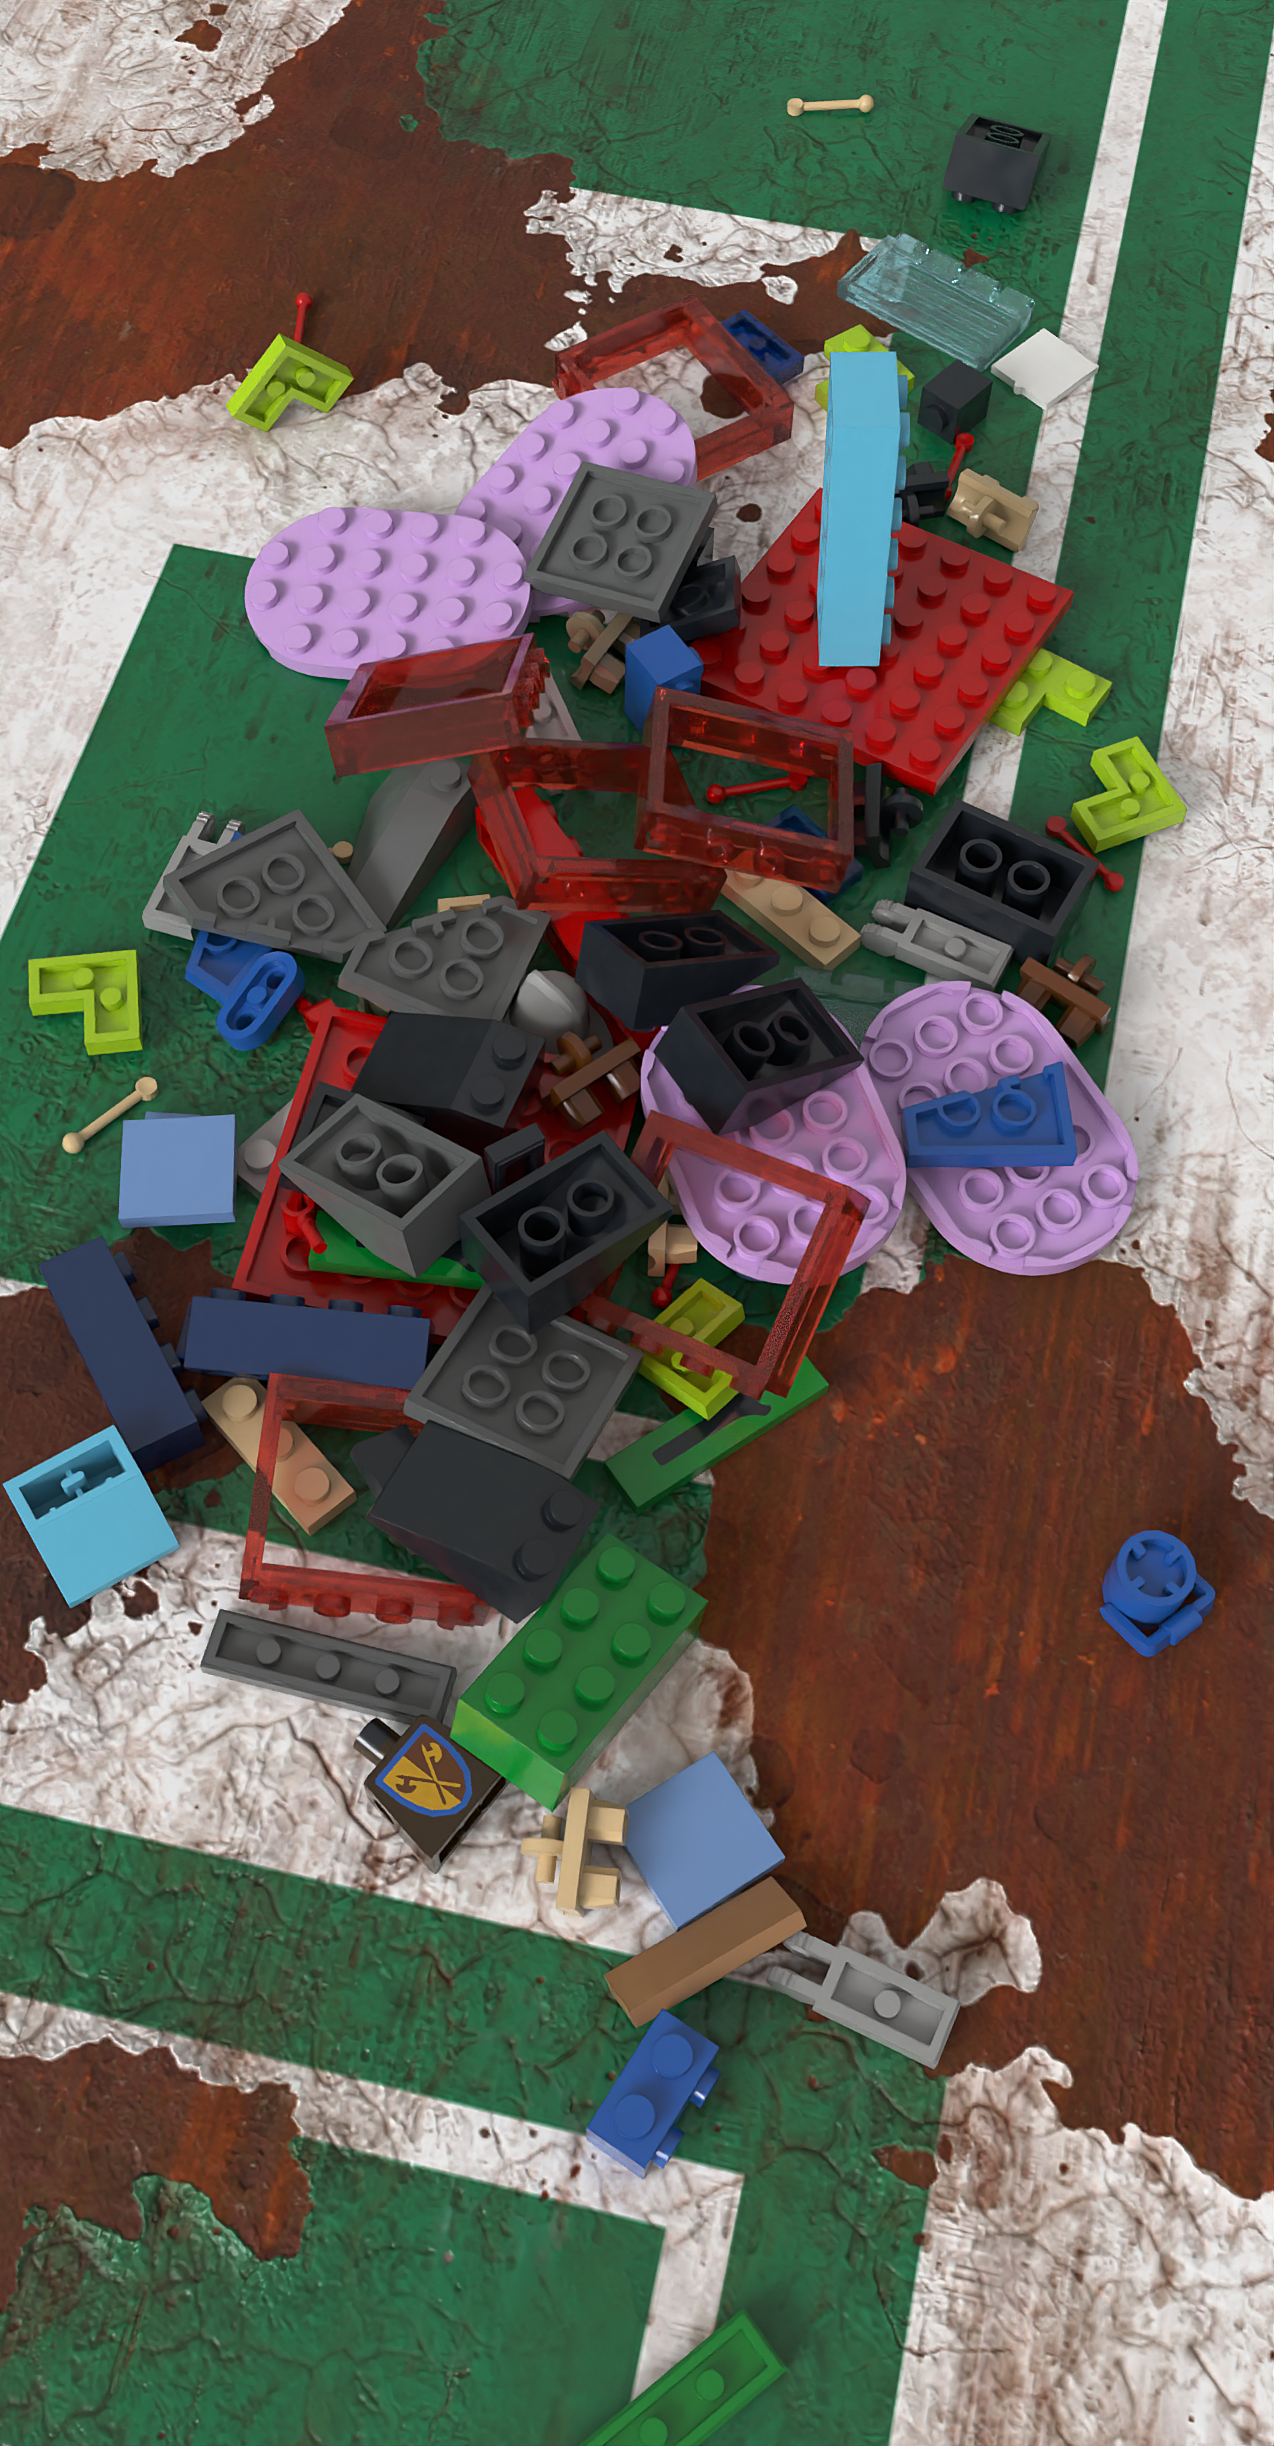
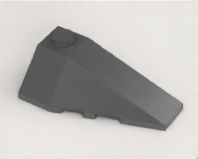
[346,752,484,932]

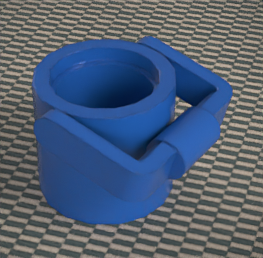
[1100,1530,1215,1657]

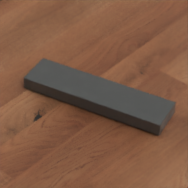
[200,1609,457,1725]

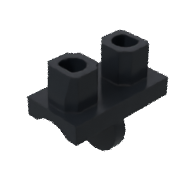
[894,461,950,528]
[839,762,924,869]

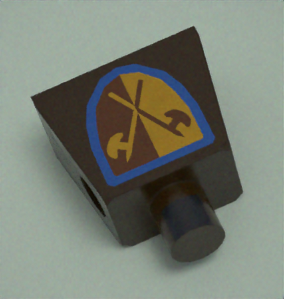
[353,1714,510,1874]

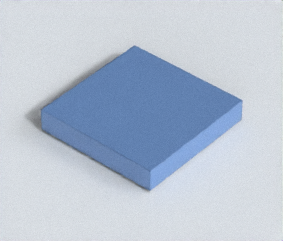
[118,1114,238,1228]
[622,1751,785,1932]

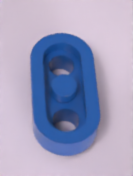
[216,951,305,1051]

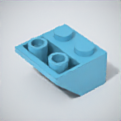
[3,1425,180,1609]

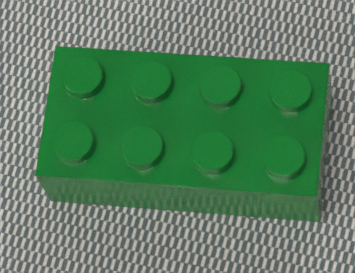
[450,1532,708,1813]

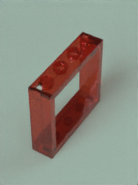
[552,294,794,482]
[324,633,550,778]
[633,685,854,894]
[467,735,728,913]
[577,1109,872,1401]
[238,1372,491,1631]

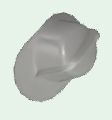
[503,970,613,1060]

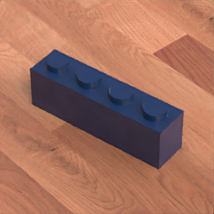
[38,1236,208,1475]
[184,1288,435,1394]

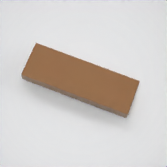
[604,1876,807,2028]

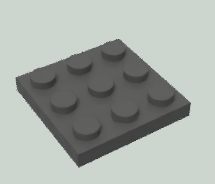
[524,461,718,624]
[403,1282,645,1484]

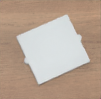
[991,328,1099,411]

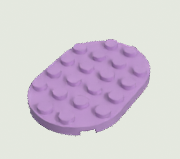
[454,387,698,622]
[245,507,533,687]
[859,981,1139,1276]
[641,985,906,1285]

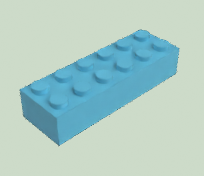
[817,352,910,666]

